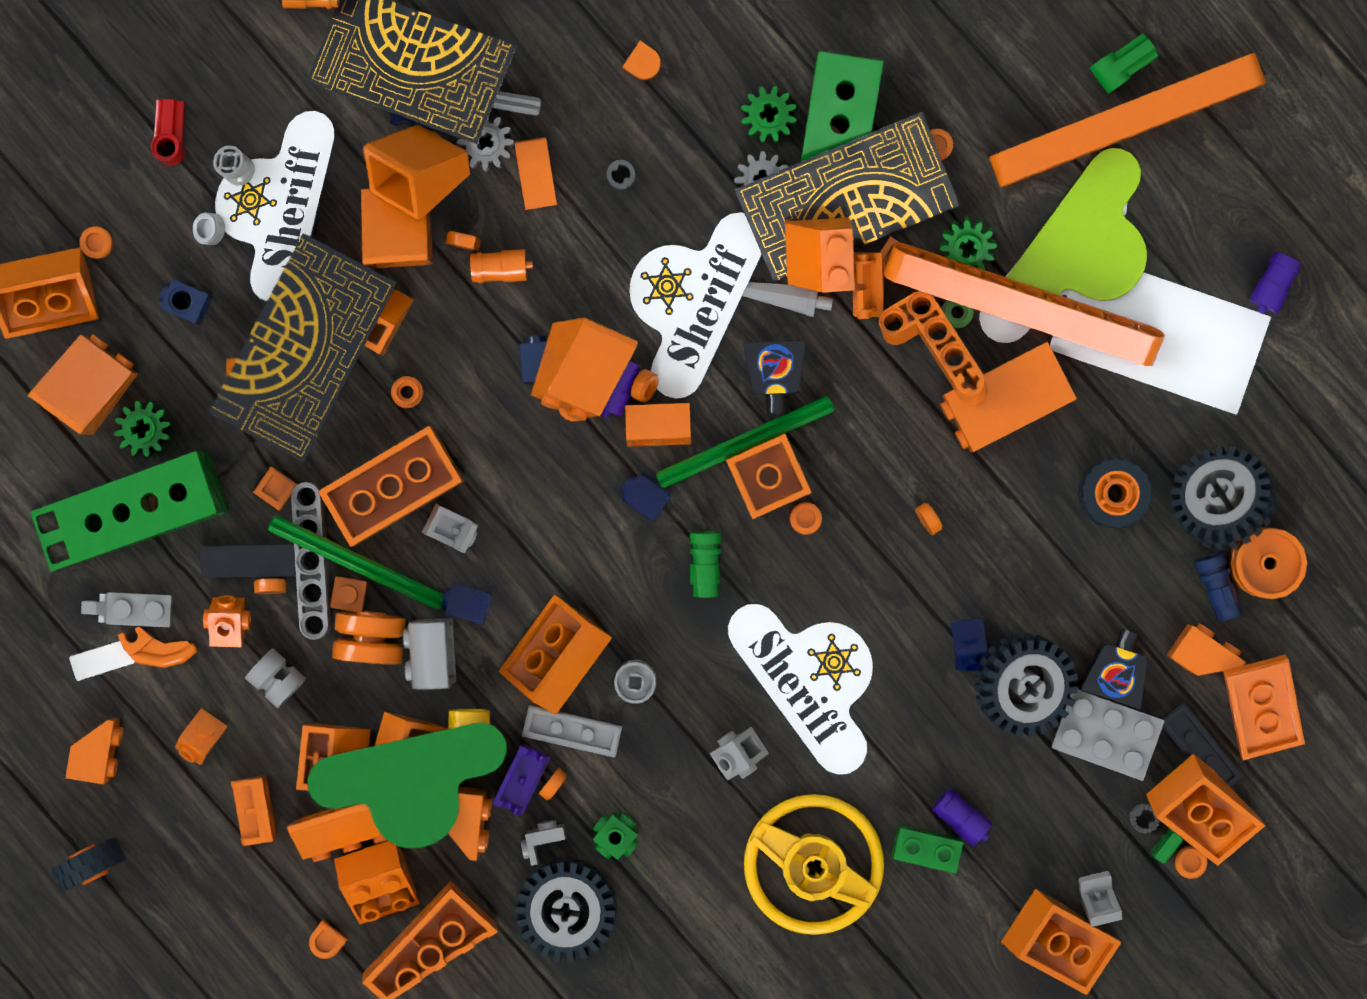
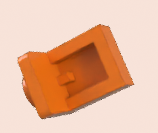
[175,708,227,765]

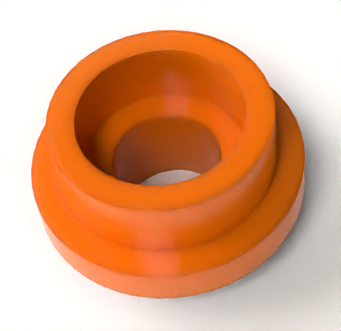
[391,376,423,408]

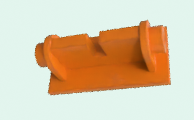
[853,252,884,319]

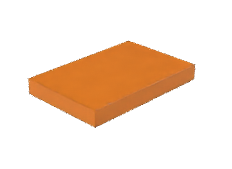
[1223,655,1305,760]

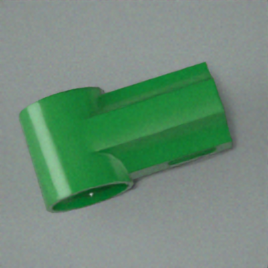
[1090,34,1158,94]

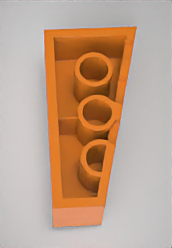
[362,881,498,999]

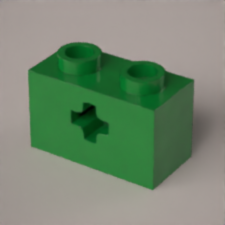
[891,823,964,874]

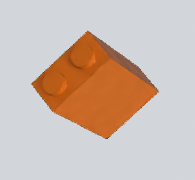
[940,342,1077,452]

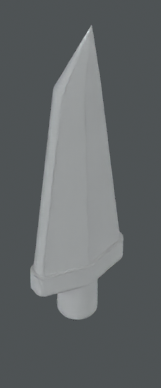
[742,282,833,317]

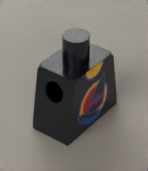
[743,341,805,413]
[1078,628,1148,709]

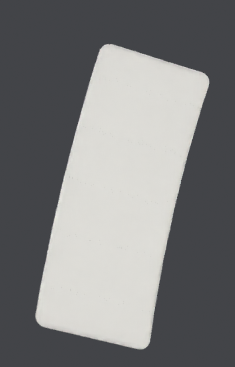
[69,641,135,681]

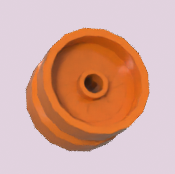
[1228,527,1307,599]
[332,611,406,664]

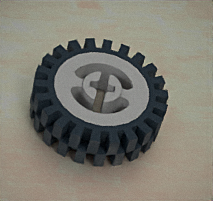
[1171,446,1276,550]
[974,633,1078,737]
[516,859,617,962]

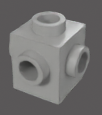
[710,727,769,780]

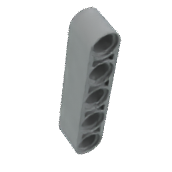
[291,482,332,640]

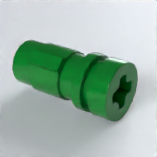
[690,531,721,598]

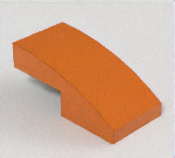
[515,137,557,210]

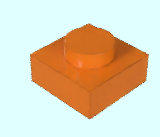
[330,576,368,612]

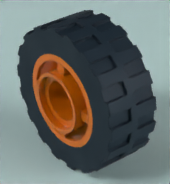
[1077,458,1152,529]
[51,837,127,893]

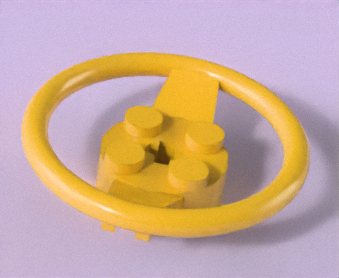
[744,794,884,935]

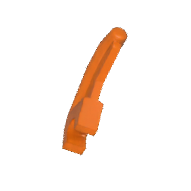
[118,627,197,668]

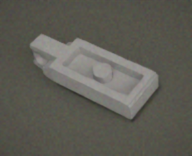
[81,592,173,627]

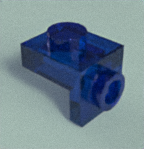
[951,619,988,672]

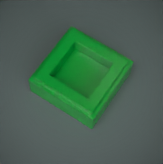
[1150,828,1183,864]

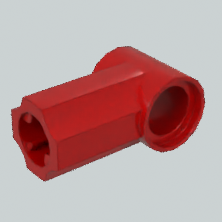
[151,99,186,166]

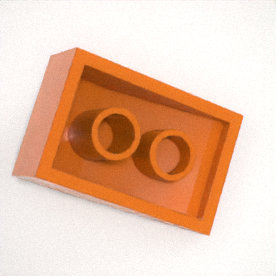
[1146,753,1265,866]
[1001,889,1122,995]

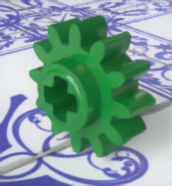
[741,86,797,143]
[940,216,997,270]
[114,401,173,457]

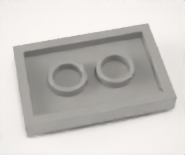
[1052,689,1165,781]

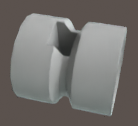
[245,648,306,709]
[614,659,657,704]

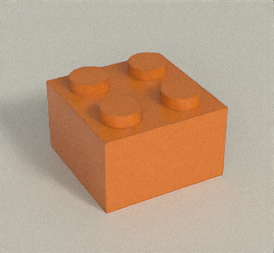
[726,434,812,519]

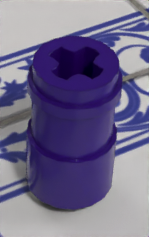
[1249,252,1301,315]
[601,361,641,418]
[931,788,993,847]

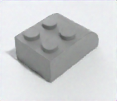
[403,618,457,689]

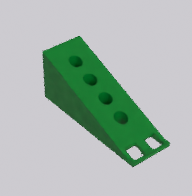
[801,51,883,162]
[30,451,229,572]

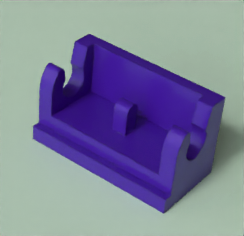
[492,743,551,815]

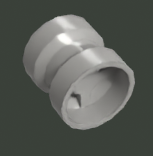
[213,145,255,186]

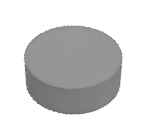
[193,212,225,245]

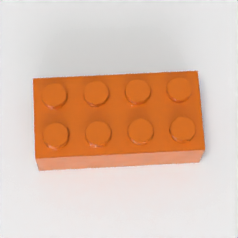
[318,426,465,547]

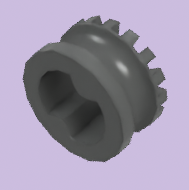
[607,160,636,190]
[1130,803,1160,834]

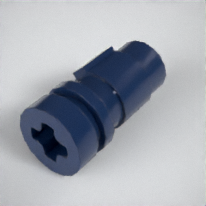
[1194,551,1242,621]

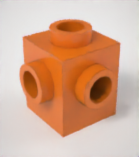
[203,595,251,648]

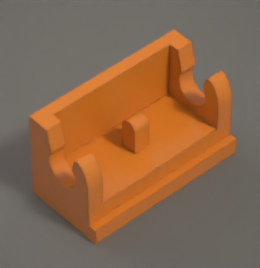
[625,403,691,447]
[231,775,278,846]

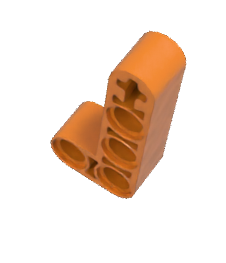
[879,291,987,406]

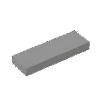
[522,704,623,758]

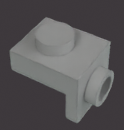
[422,504,478,553]
[521,820,567,866]
[1079,871,1122,927]

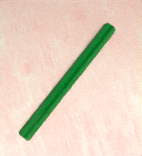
[656,396,834,488]
[268,516,446,610]

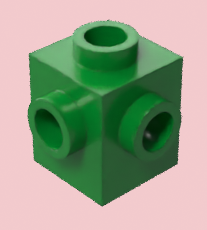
[593,811,639,860]

